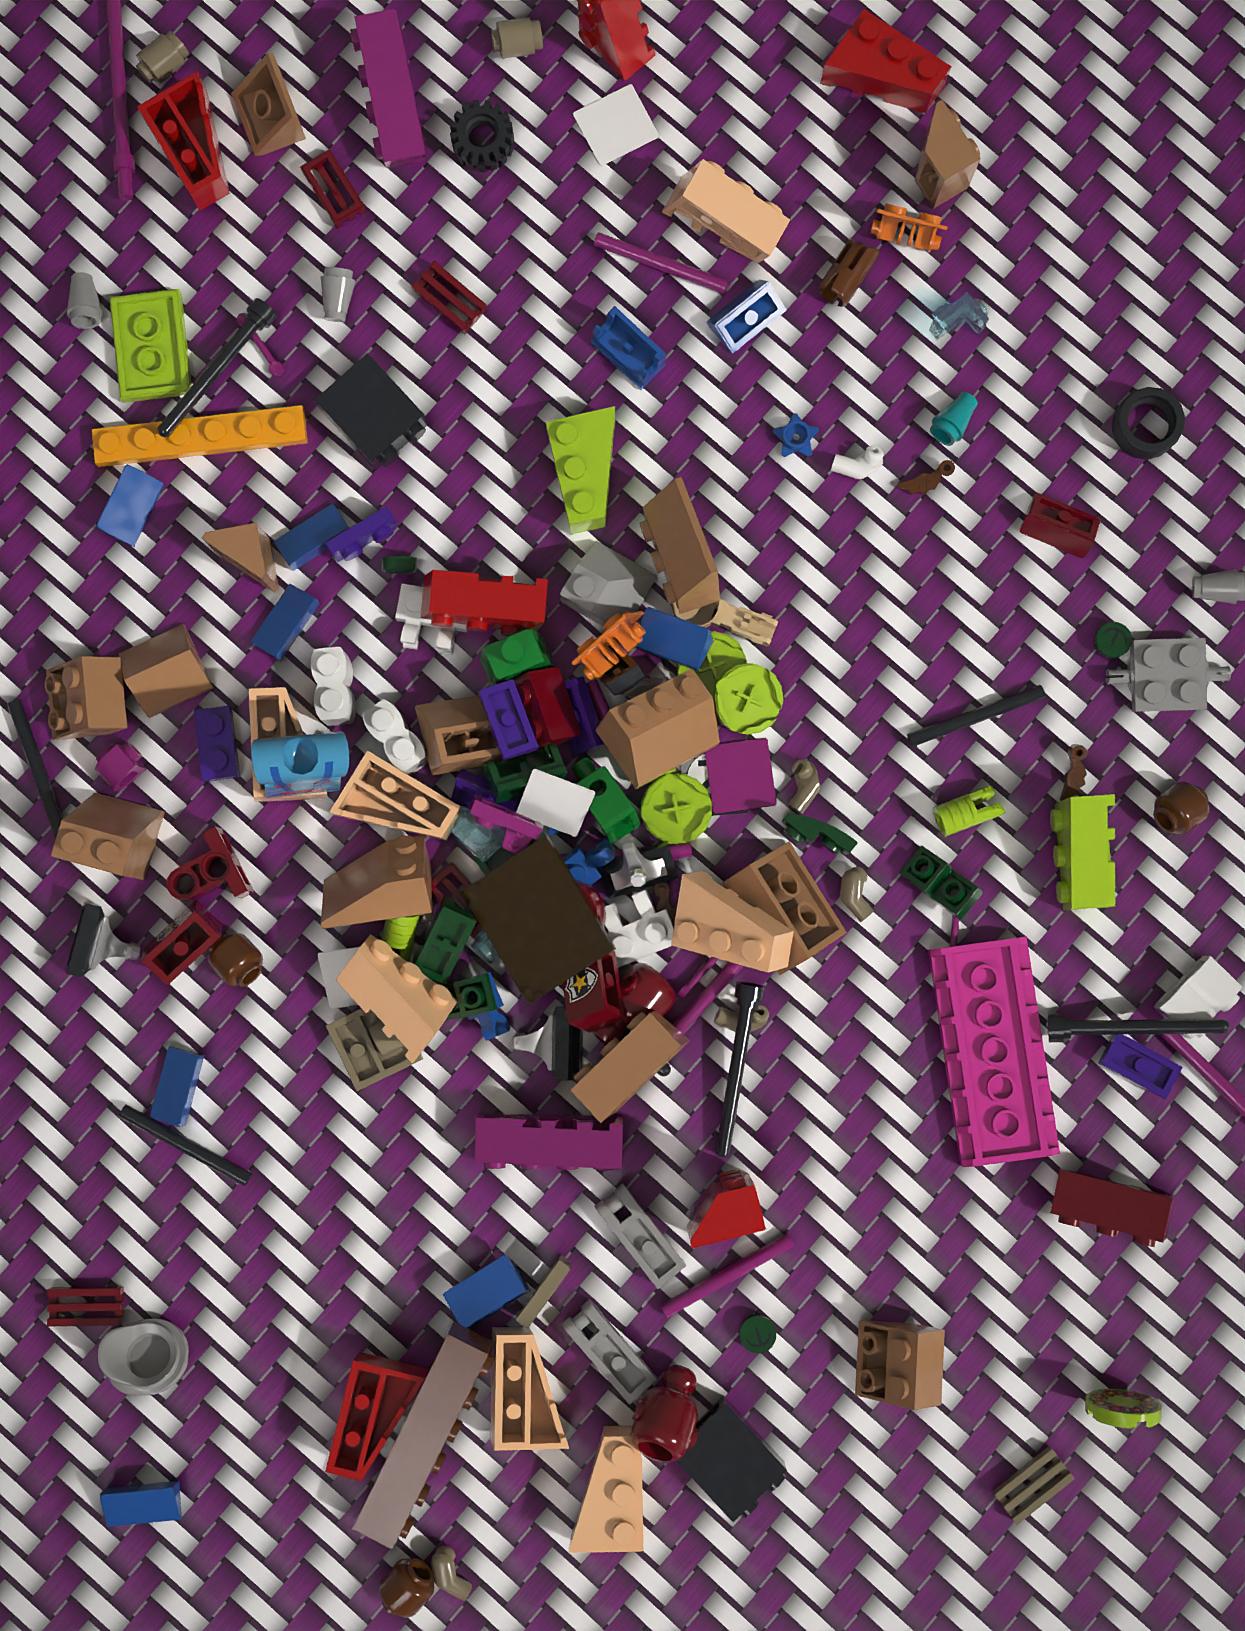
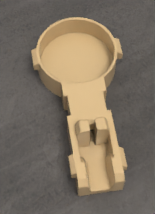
[672,599,778,647]

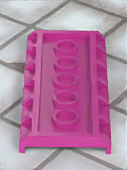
[928,936,1060,1167]

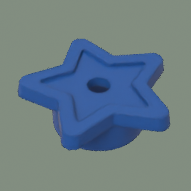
[773,413,819,457]

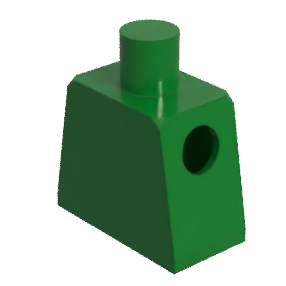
[479,628,555,686]
[571,757,641,844]

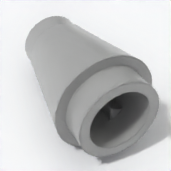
[320,267,356,322]
[67,272,103,329]
[1192,569,1245,604]

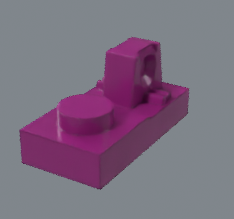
[469,794,543,854]

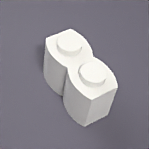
[311,647,356,726]
[363,699,428,776]
[1154,956,1242,1039]

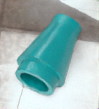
[930,392,978,446]

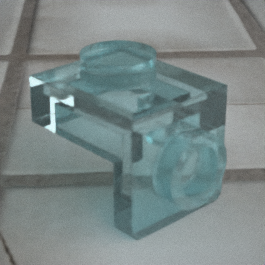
[929,292,989,340]
[451,811,504,863]

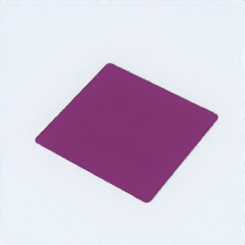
[705,738,777,814]

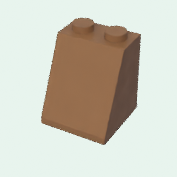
[51,793,165,880]

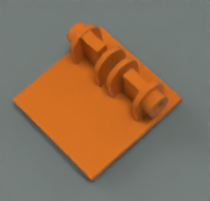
[870,203,948,252]
[571,611,646,681]

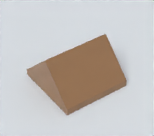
[231,53,306,156]
[202,523,279,593]
[119,624,214,718]

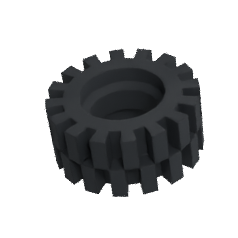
[450,100,514,172]

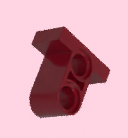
[166,826,255,901]

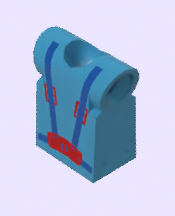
[251,732,349,798]

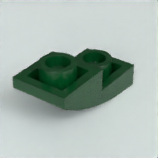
[781,813,858,856]
[899,845,983,921]
[439,974,497,1021]

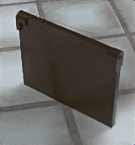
[461,835,616,1005]

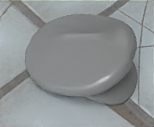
[98,1319,189,1396]

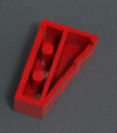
[577,0,656,81]
[820,9,952,113]
[137,71,230,211]
[420,570,548,636]
[325,1352,430,1481]

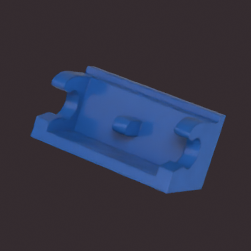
[591,306,666,390]
[443,1255,531,1329]

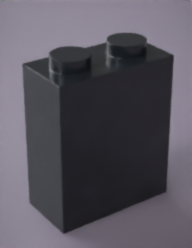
[315,353,428,471]
[676,1395,787,1522]

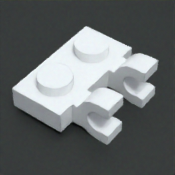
[395,584,467,655]
[605,889,674,968]

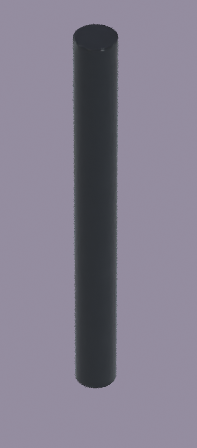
[907,685,1046,747]
[7,700,64,837]
[118,1104,252,1187]

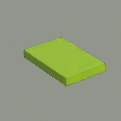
[109,289,192,403]

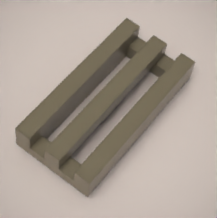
[516,1255,571,1328]
[992,1446,1075,1525]

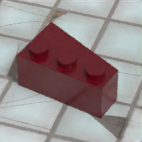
[1050,1169,1175,1247]

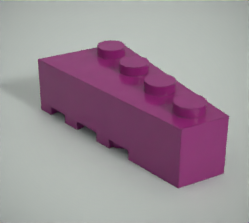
[350,8,428,168]
[475,1114,623,1170]

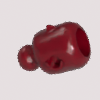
[592,963,676,1046]
[630,1365,699,1463]

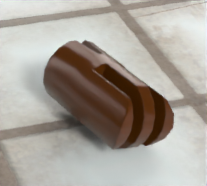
[818,238,880,307]

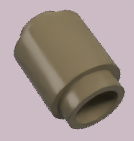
[491,17,543,59]
[136,31,189,85]

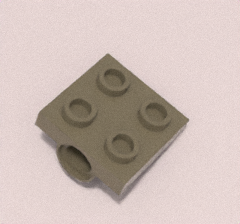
[326,1008,424,1091]

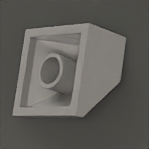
[559,541,657,626]

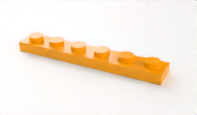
[92,405,308,467]

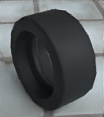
[1112,387,1185,460]

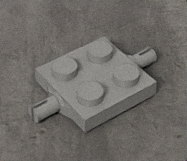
[1106,638,1231,712]

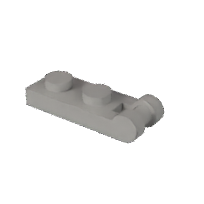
[594,1183,686,1289]
[562,1299,657,1405]

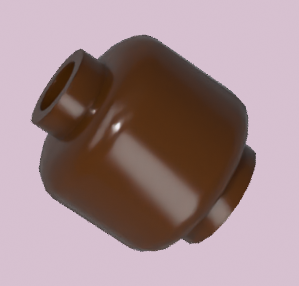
[1153,782,1209,835]
[208,933,263,987]
[379,1558,435,1618]

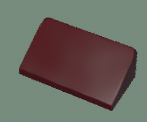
[1020,492,1101,558]

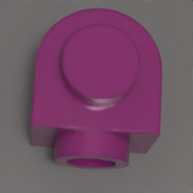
[95,741,146,792]

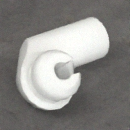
[831,445,884,479]

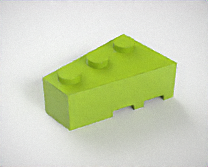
[546,406,616,535]
[1050,794,1115,911]

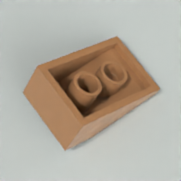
[321,835,432,929]

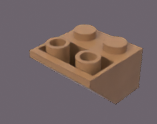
[914,100,981,209]
[45,656,127,740]
[415,695,503,776]
[855,1320,945,1410]

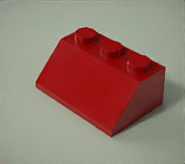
[687,1169,766,1248]

